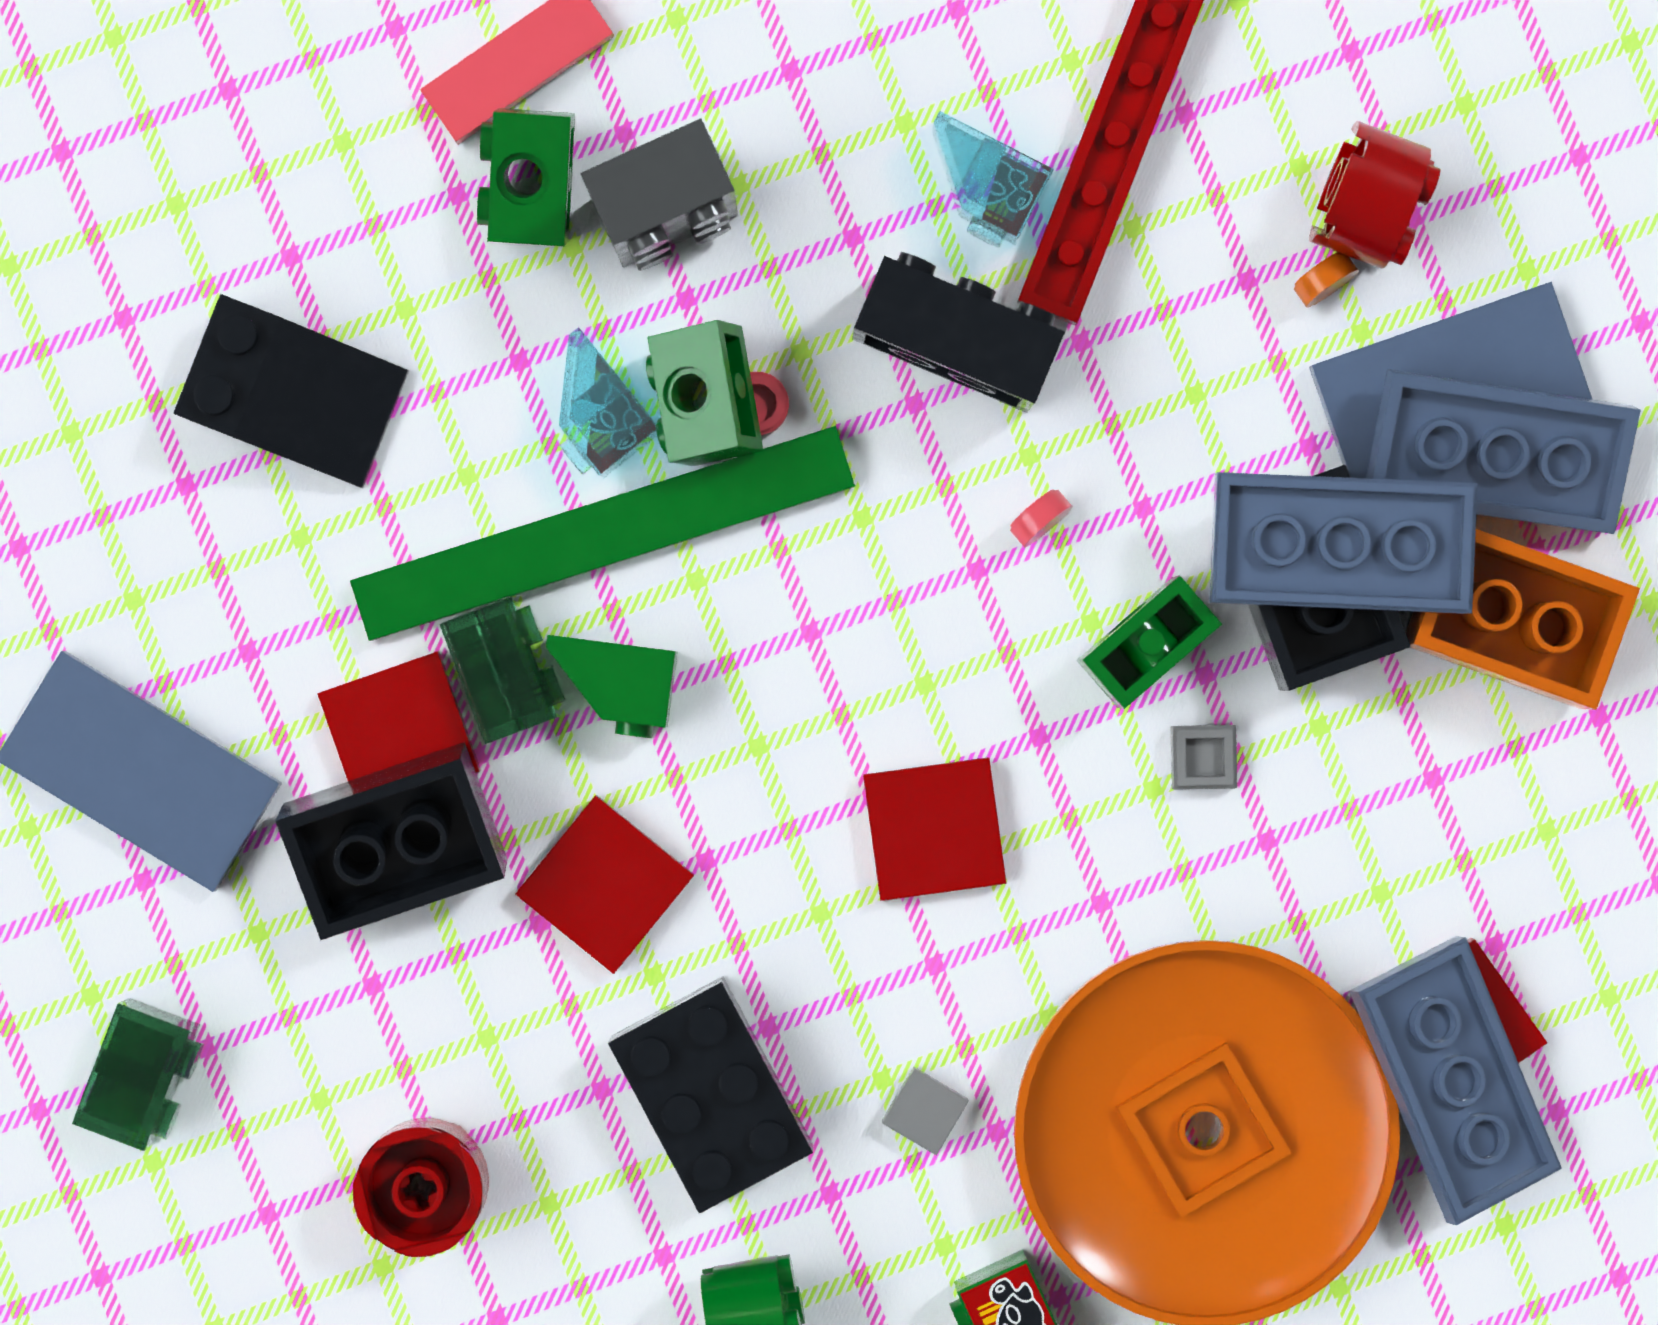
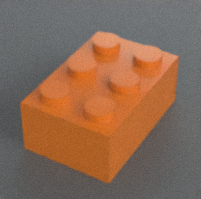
[1406,529,1640,710]

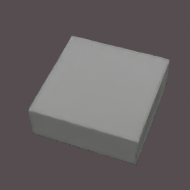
[1170,725,1237,790]
[881,1066,969,1156]

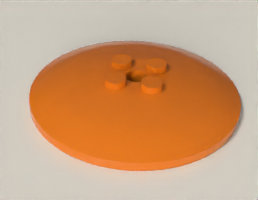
[1014,940,1400,1325]

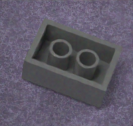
[580,118,738,271]

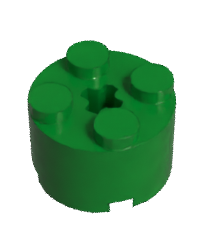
[700,1254,805,1325]

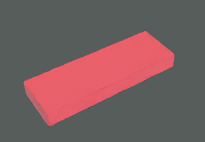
[420,0,614,145]

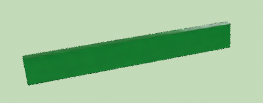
[349,426,855,641]

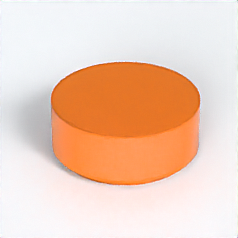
[1293,252,1359,308]

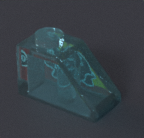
[932,111,1054,248]
[559,327,660,479]

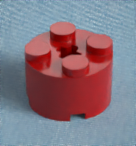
[1309,120,1441,269]
[353,1118,489,1257]

